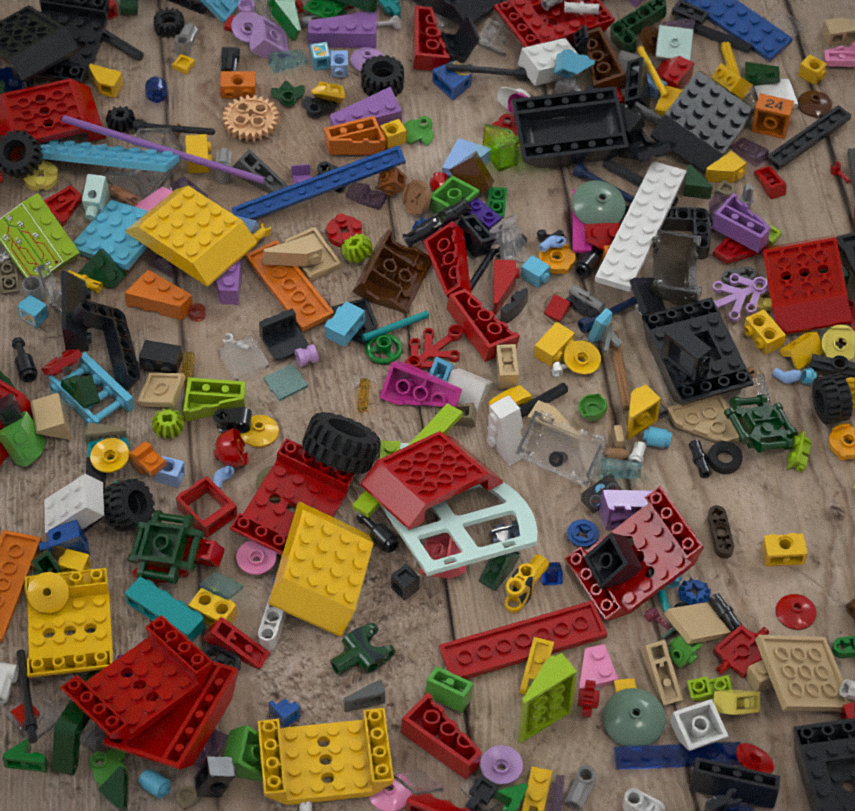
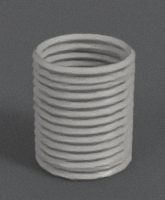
[22,276,45,302]

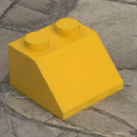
[626,384,661,440]

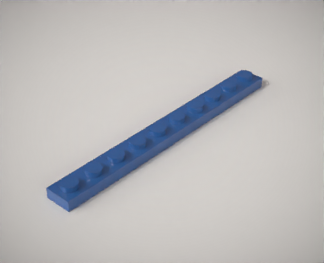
[231,145,406,220]

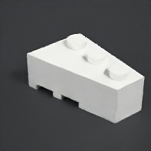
[487,395,528,466]

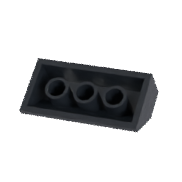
[61,271,92,352]

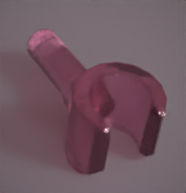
[644,608,671,630]

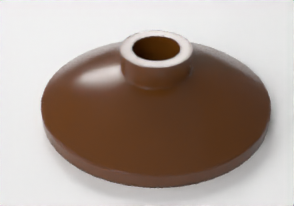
[640,26,659,57]
[797,91,832,117]

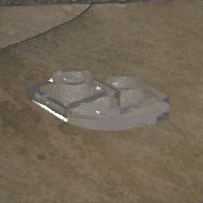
[489,214,519,245]

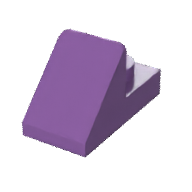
[291,164,311,184]

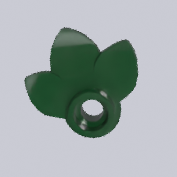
[271,81,305,106]

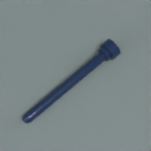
[573,163,635,204]
[577,296,637,334]

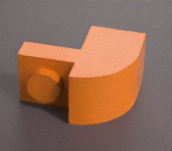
[128,441,167,476]

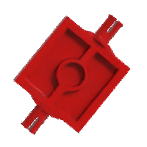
[713,624,769,678]

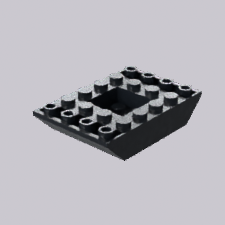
[642,297,754,405]
[793,718,855,811]

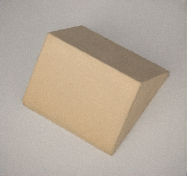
[30,393,72,440]

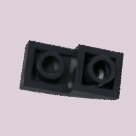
[570,25,589,55]
[500,288,528,324]

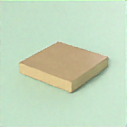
[138,373,185,408]

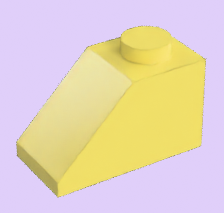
[713,690,760,715]

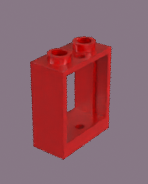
[176,476,237,538]

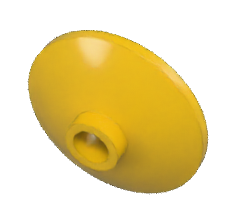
[564,341,601,375]
[240,415,279,448]
[90,438,129,473]
[27,572,69,613]

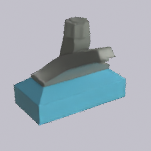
[588,308,622,353]

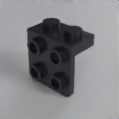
[441,16,480,63]
[259,308,309,361]

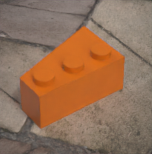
[324,116,385,155]
[125,270,193,320]

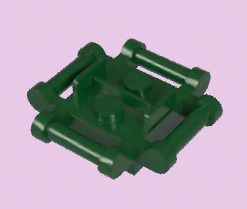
[724,394,798,453]
[127,510,204,584]

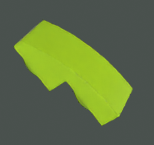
[687,675,732,701]

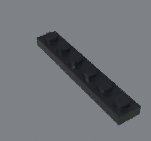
[766,105,851,170]

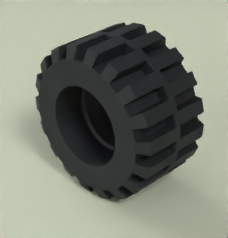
[361,55,404,97]
[0,130,43,179]
[812,373,853,425]
[103,478,155,532]

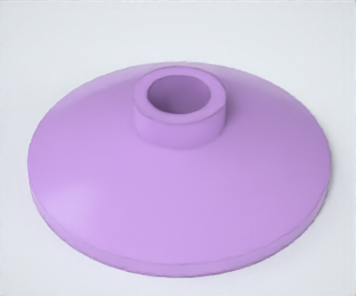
[231,12,260,43]
[350,47,384,72]
[480,745,523,785]

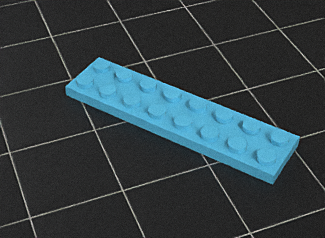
[40,139,180,172]

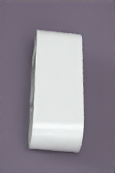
[258,597,287,651]

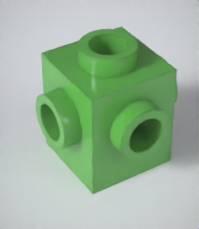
[668,636,703,668]

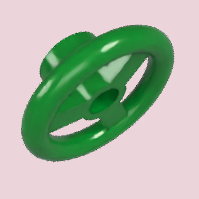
[365,333,403,364]

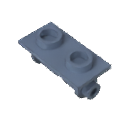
[489,520,520,544]

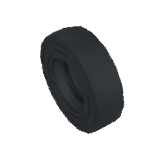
[708,441,743,474]

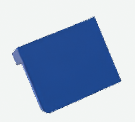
[268,699,301,728]

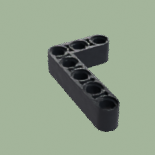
[619,205,711,259]
[70,299,140,391]

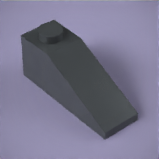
[233,149,288,193]

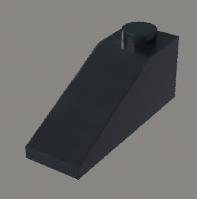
[624,57,650,110]

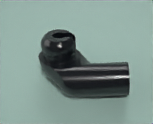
[537,229,564,242]

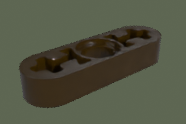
[707,505,734,559]

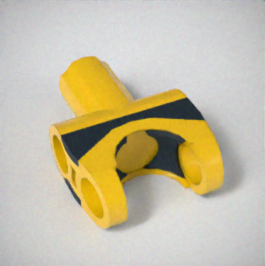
[505,554,550,613]

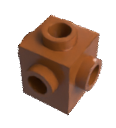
[378,167,407,197]

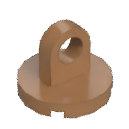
[402,180,431,216]

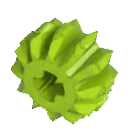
[342,234,373,264]
[152,407,184,440]

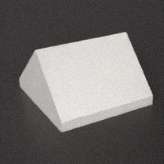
[448,368,493,411]

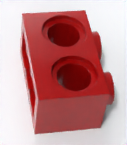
[182,537,225,568]

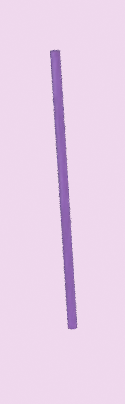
[62,115,265,184]

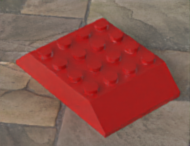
[103,661,238,770]

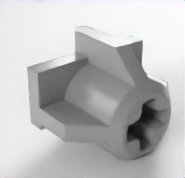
[554,77,582,93]

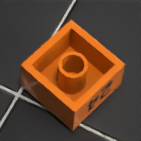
[751,93,794,139]

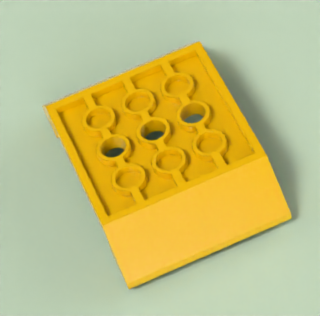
[25,568,114,678]
[258,708,394,805]

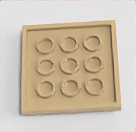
[755,635,852,712]

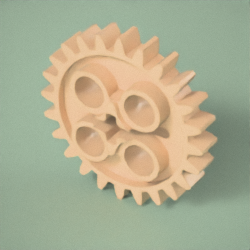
[222,95,279,142]

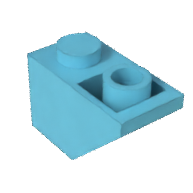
[554,49,595,79]

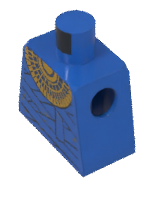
[432,61,473,100]
[39,520,90,560]

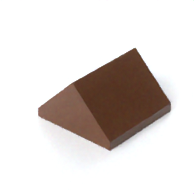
[449,151,494,194]

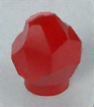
[429,172,448,192]

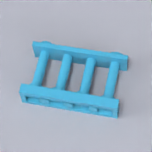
[49,352,135,425]

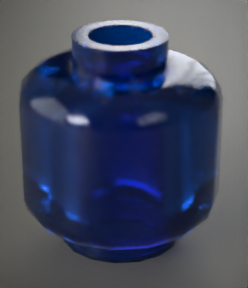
[145,76,168,103]

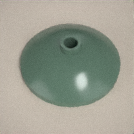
[572,180,626,224]
[603,688,666,749]

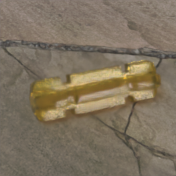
[182,351,194,385]
[357,378,370,412]

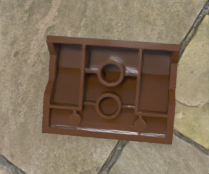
[352,229,432,313]

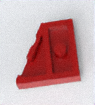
[712,237,763,264]

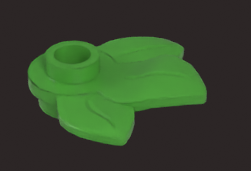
[403,116,434,146]
[89,749,128,786]

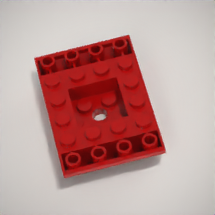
[494,0,615,48]

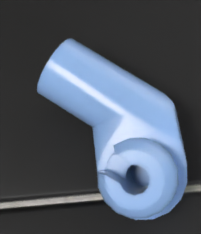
[538,236,566,252]
[772,368,802,384]
[213,466,234,489]

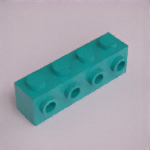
[124,576,205,642]

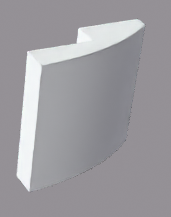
[754,79,799,108]

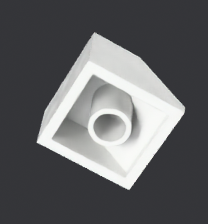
[670,699,729,751]

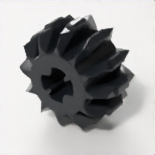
[106,105,136,133]

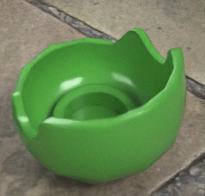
[578,393,608,421]

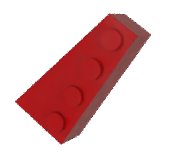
[412,6,450,71]
[446,289,520,362]

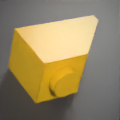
[705,151,747,183]

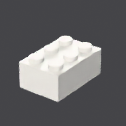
[518,38,579,86]
[44,474,104,534]

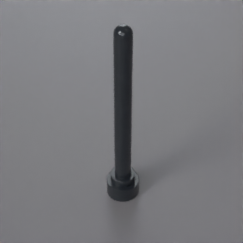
[445,64,527,81]
[133,119,215,135]

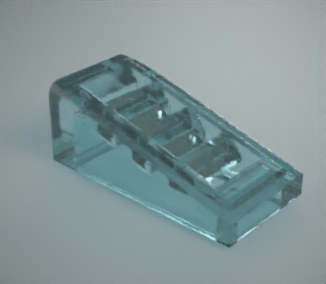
[268,50,308,73]
[600,457,642,480]

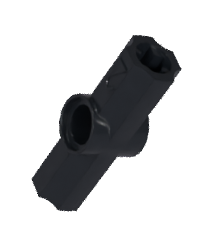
[810,354,855,378]

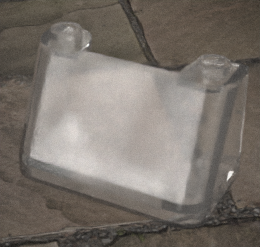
[103,128,184,198]

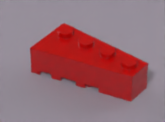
[423,221,472,298]
[400,692,482,780]

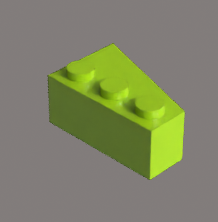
[183,377,247,422]

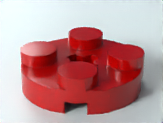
[326,213,362,248]

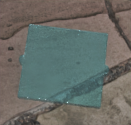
[264,364,308,401]
[199,572,244,601]

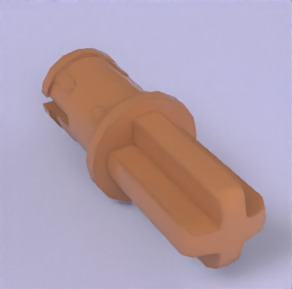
[109,186,139,206]

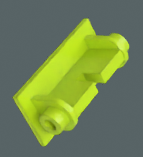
[786,431,812,472]

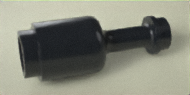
[575,246,603,278]
[12,337,38,383]
[356,513,399,553]

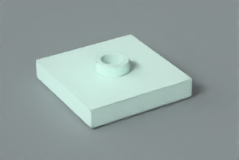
[655,25,693,60]

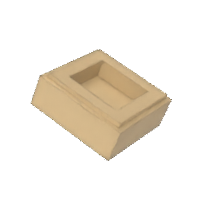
[613,425,625,448]

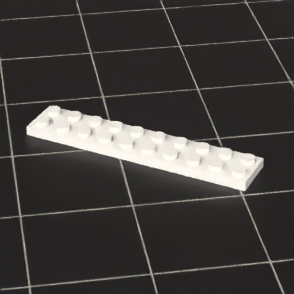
[595,161,687,292]

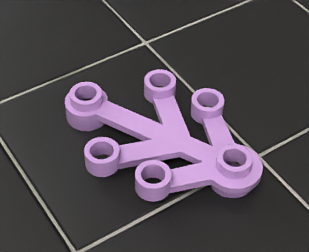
[713,273,769,323]

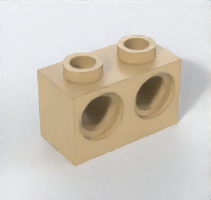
[496,344,519,389]

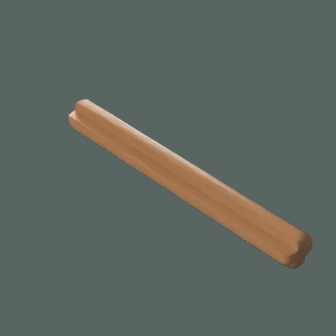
[609,331,631,410]

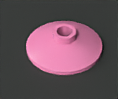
[236,540,277,575]
[369,773,411,811]

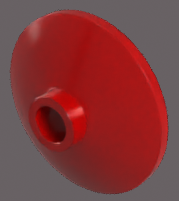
[776,594,817,630]
[735,743,774,774]

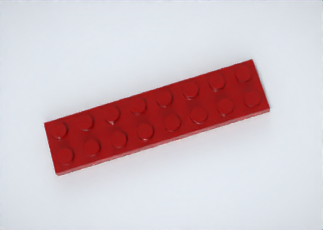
[439,600,608,679]

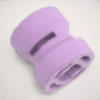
[238,0,255,13]
[295,344,319,367]

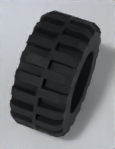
[302,412,381,474]

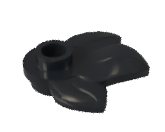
[302,96,337,119]

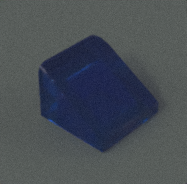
[541,562,563,585]

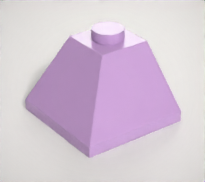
[249,16,289,59]

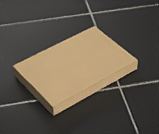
[283,227,342,281]
[664,602,731,644]

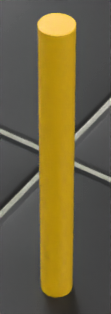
[637,46,669,99]

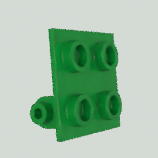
[302,0,348,18]

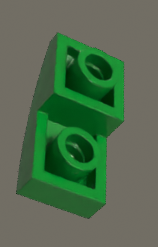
[487,187,507,218]

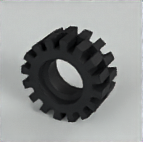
[153,7,184,39]

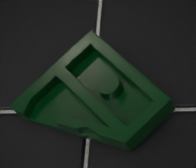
[745,62,780,86]

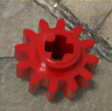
[577,680,600,717]

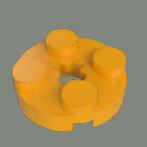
[539,244,575,275]
[828,423,855,461]

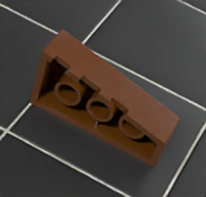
[586,27,626,90]

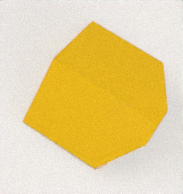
[311,81,345,104]

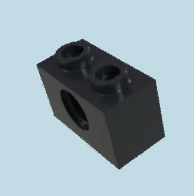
[457,214,495,258]
[194,757,236,797]

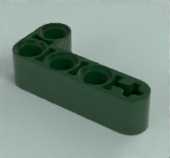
[610,0,667,54]

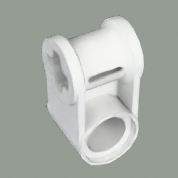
[622,788,665,811]

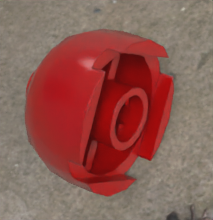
[213,428,249,468]

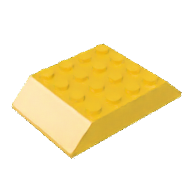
[126,186,257,287]
[268,501,373,637]

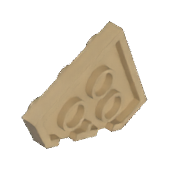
[667,395,740,443]

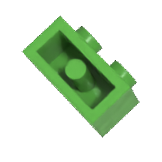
[425,666,474,713]

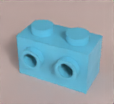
[325,301,365,347]

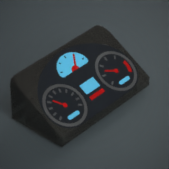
[581,473,622,514]

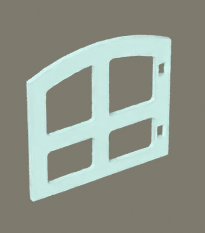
[380,482,538,576]

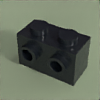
[139,340,183,373]

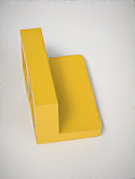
[779,332,824,369]

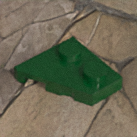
[78,248,127,288]

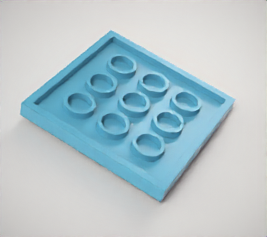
[73,200,148,270]

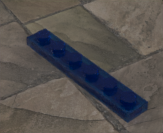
[614,742,742,770]

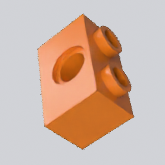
[220,71,256,99]

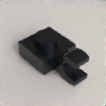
[466,775,499,811]
[703,788,742,811]

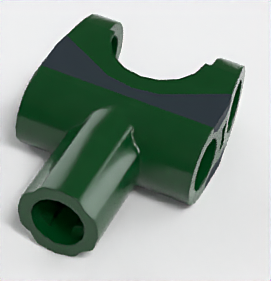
[330,623,396,676]

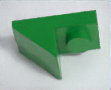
[2,738,48,773]
[493,783,529,811]

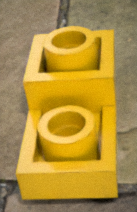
[488,385,532,406]

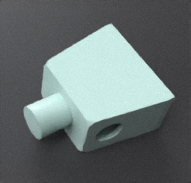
[82,174,110,221]

